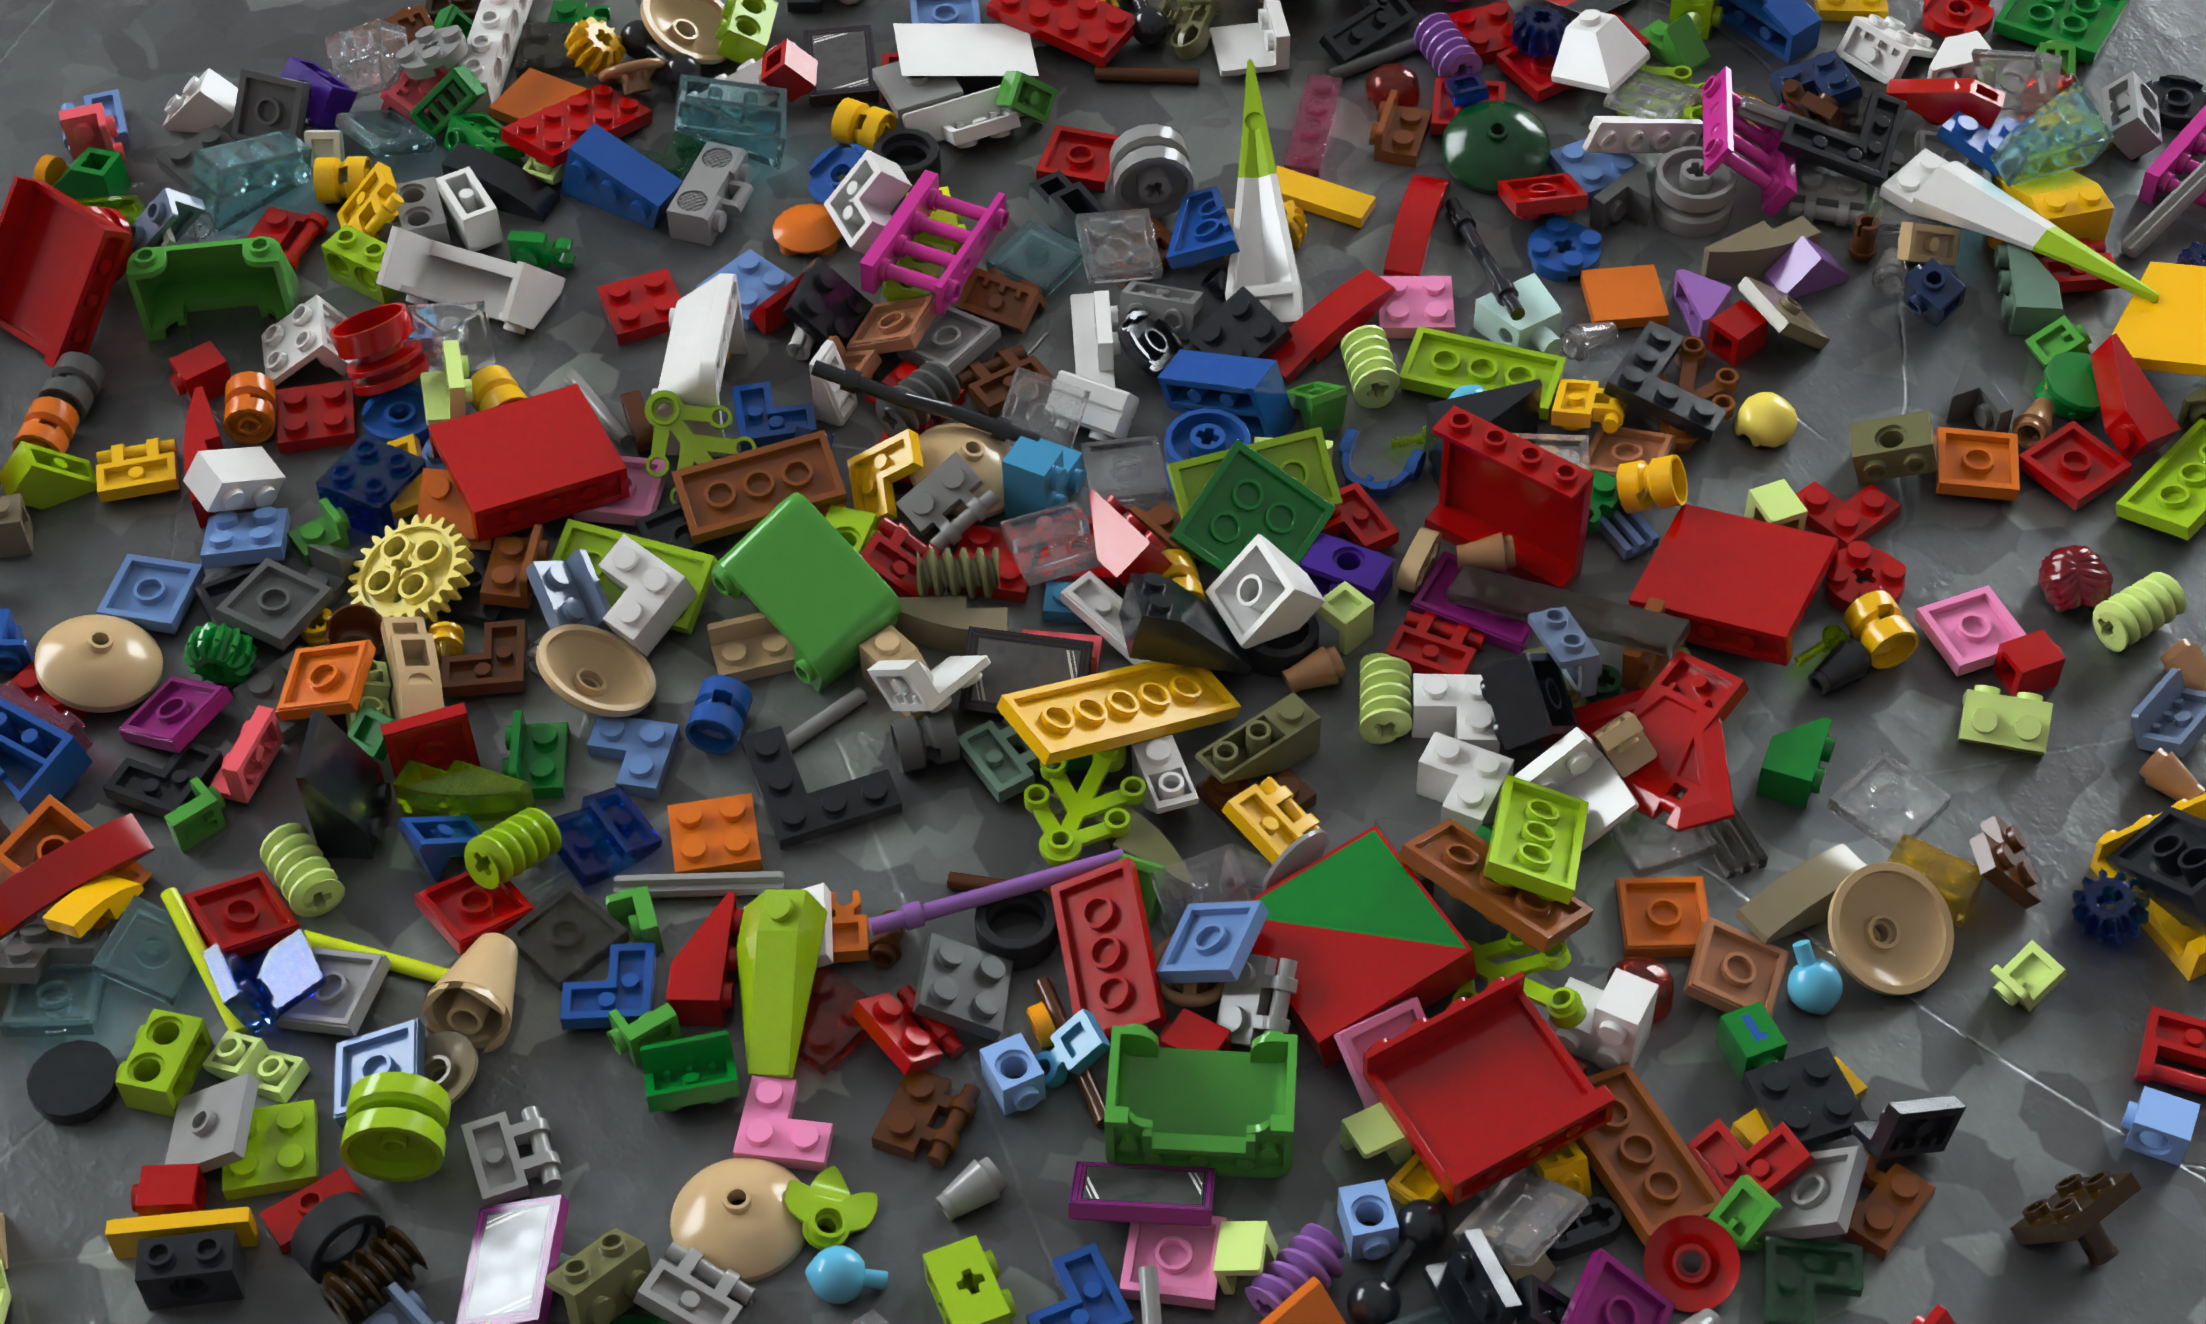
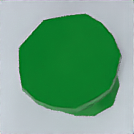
[2034,352,2101,420]

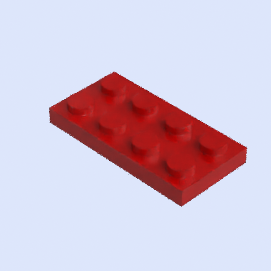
[987,0,1135,68]
[1495,9,1650,103]
[501,84,653,168]
[1050,857,1168,1044]

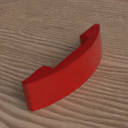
[1383,174,1451,276]
[0,813,155,940]

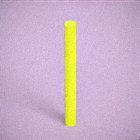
[160,887,248,1034]
[299,930,449,983]

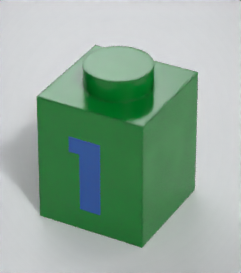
[1715,1001,1788,1084]

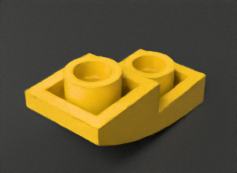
[42,875,144,939]

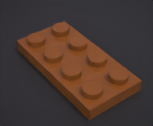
[671,430,847,545]
[1397,818,1594,953]
[1575,1062,1723,1247]

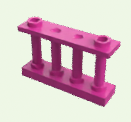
[1702,66,1797,217]
[2138,105,2206,208]
[860,170,1009,316]

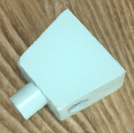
[1473,273,1563,355]

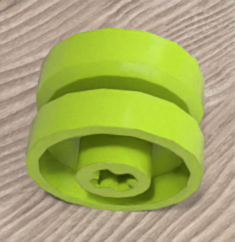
[340,1072,451,1182]

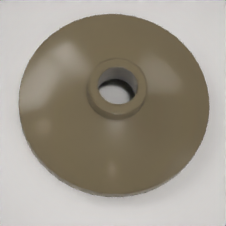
[424,1031,478,1104]

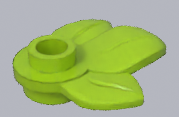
[785,1166,878,1250]

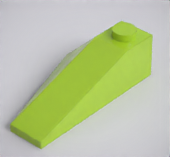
[736,889,828,1079]

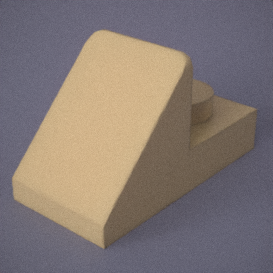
[1896,222,1961,266]
[1591,711,1657,777]

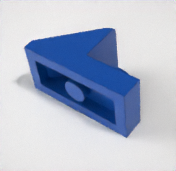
[397,815,483,882]

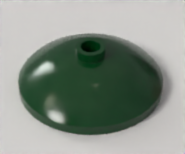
[1442,100,1550,195]

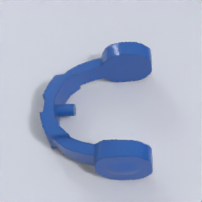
[1339,427,1426,498]

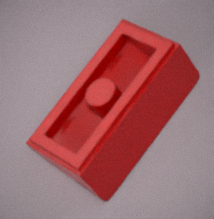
[749,271,805,336]

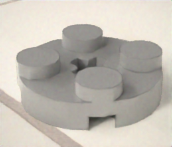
[396,25,469,80]

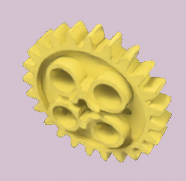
[348,514,474,623]

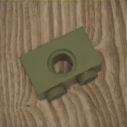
[1849,410,1939,484]

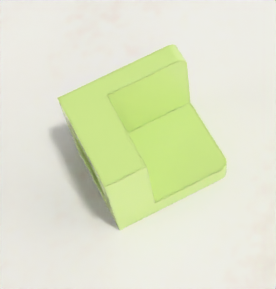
[1744,479,1808,530]
[1316,581,1374,655]
[1340,1102,1412,1165]
[1213,1221,1278,1295]

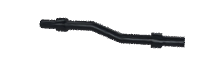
[1445,197,1525,321]
[811,360,1041,443]

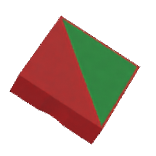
[1248,825,1478,1069]

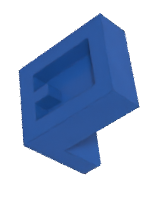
[0,609,35,673]

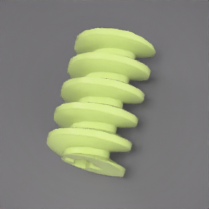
[1340,325,1400,408]
[2092,572,2186,652]
[1359,653,1412,745]
[260,823,345,917]

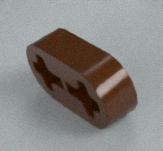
[620,390,654,454]

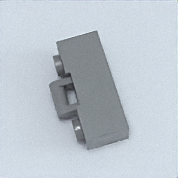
[666,141,754,246]

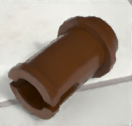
[1847,214,1880,262]
[868,910,907,968]

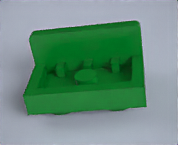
[640,1030,741,1113]

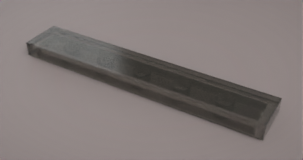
[1447,565,1691,658]

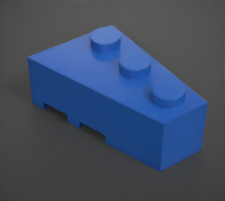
[1719,0,1822,64]
[560,123,683,229]
[1157,349,1296,438]
[0,697,93,815]

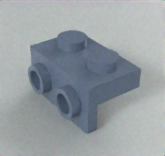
[130,187,205,254]
[1528,606,1602,698]
[2130,668,2206,758]

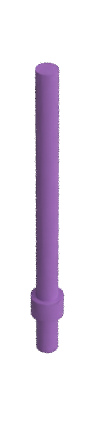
[868,849,1124,936]

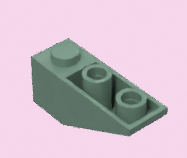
[1994,241,2063,335]

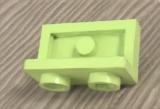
[420,340,473,426]
[1958,685,2053,755]

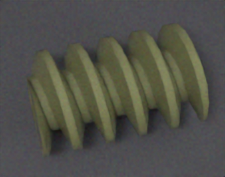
[917,547,999,599]

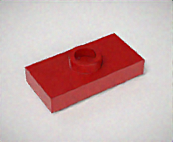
[259,1166,365,1255]

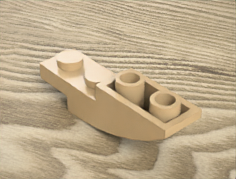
[380,617,444,720]

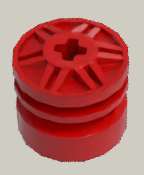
[330,303,430,396]

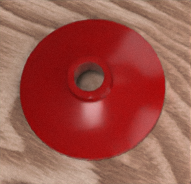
[1643,1215,1740,1312]

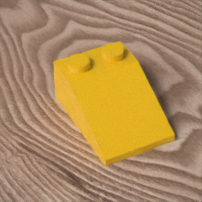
[1992,165,2114,241]

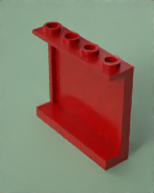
[0,176,132,368]
[428,384,630,542]
[1424,405,1594,598]
[1628,504,1838,667]
[1363,971,1615,1206]

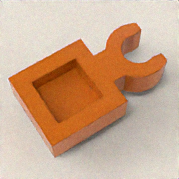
[831,890,870,963]

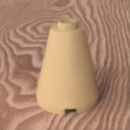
[421,932,518,1053]

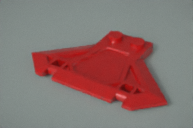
[1545,650,1749,833]

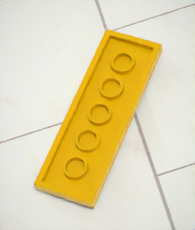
[996,661,1242,766]

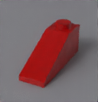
[2090,333,2181,461]

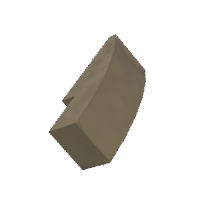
[1700,216,1821,280]
[895,596,1009,656]
[1735,843,1867,945]

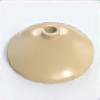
[640,0,728,64]
[909,423,1011,517]
[34,614,163,713]
[536,624,656,718]
[1828,862,1954,996]
[670,1157,807,1283]

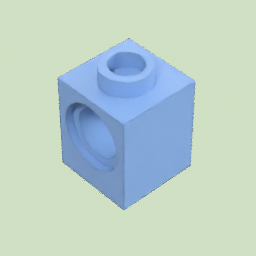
[979,1032,1046,1116]
[2121,1086,2201,1166]
[1337,1179,1399,1261]

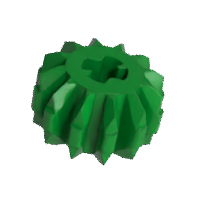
[183,622,257,687]

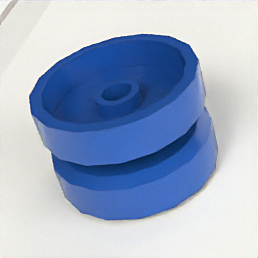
[1164,408,1251,496]

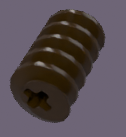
[320,1225,428,1324]

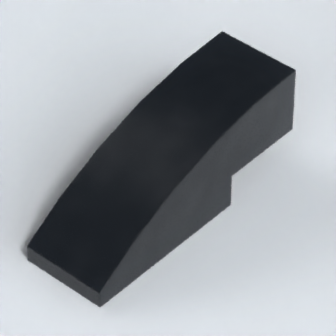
[441,142,561,222]
[1029,170,1121,245]

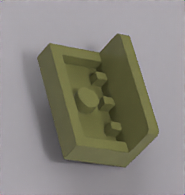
[545,1228,652,1324]

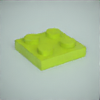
[222,1099,320,1201]

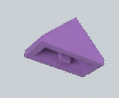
[1764,235,1849,299]
[1672,269,1732,345]

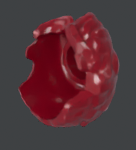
[2038,545,2113,613]

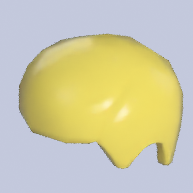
[1733,392,1798,448]

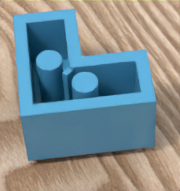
[1002,436,1086,530]

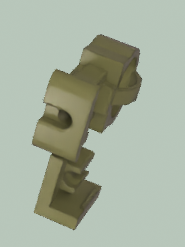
[1158,0,1223,60]

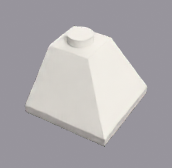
[1551,9,1650,94]
[1205,534,1325,649]

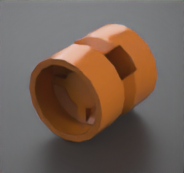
[223,371,276,444]
[13,396,80,454]

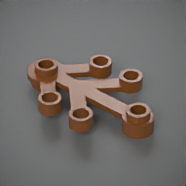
[1652,336,1739,451]

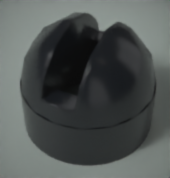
[1201,265,1228,298]

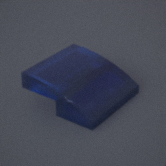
[552,785,663,888]

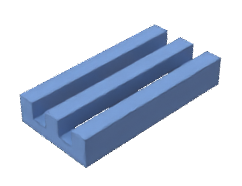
[1598,505,1660,560]

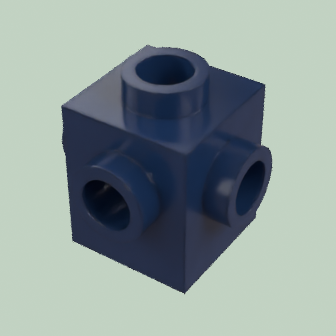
[1903,258,1967,327]

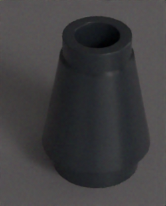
[1808,639,1872,695]

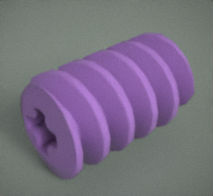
[1414,12,1483,80]
[1245,1223,1345,1318]

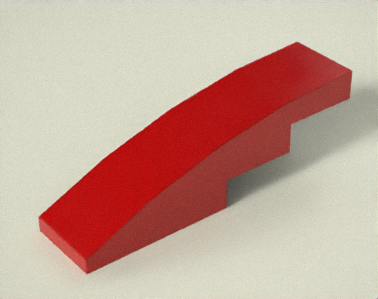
[1269,269,1396,385]
[183,386,224,528]

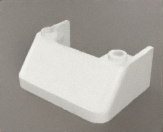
[376,226,566,335]
[651,273,747,457]

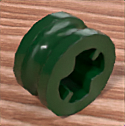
[1586,664,1622,703]

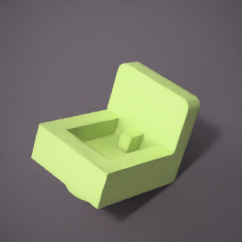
[1990,940,2068,1012]

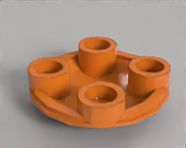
[772,203,842,256]

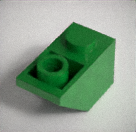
[52,147,131,208]
[1756,717,1836,808]

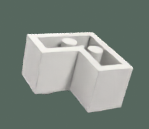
[824,149,912,255]
[598,534,697,657]
[1411,673,1500,754]
[1416,732,1514,833]
[1547,968,1659,1070]

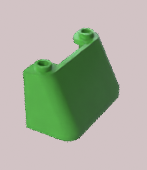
[126,236,300,341]
[711,493,901,693]
[1104,1024,1298,1178]

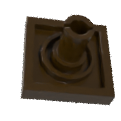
[2010,1170,2142,1266]

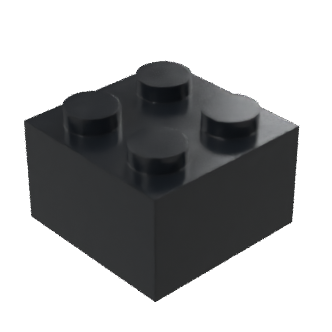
[1480,652,1580,751]

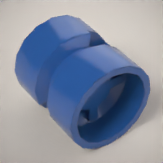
[685,675,753,755]

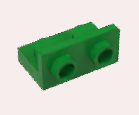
[444,112,525,161]
[502,710,570,800]

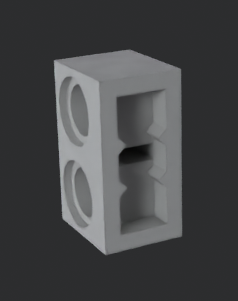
[2102,71,2163,161]
[393,176,451,245]

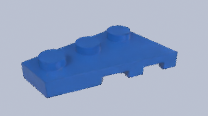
[1166,186,1240,269]

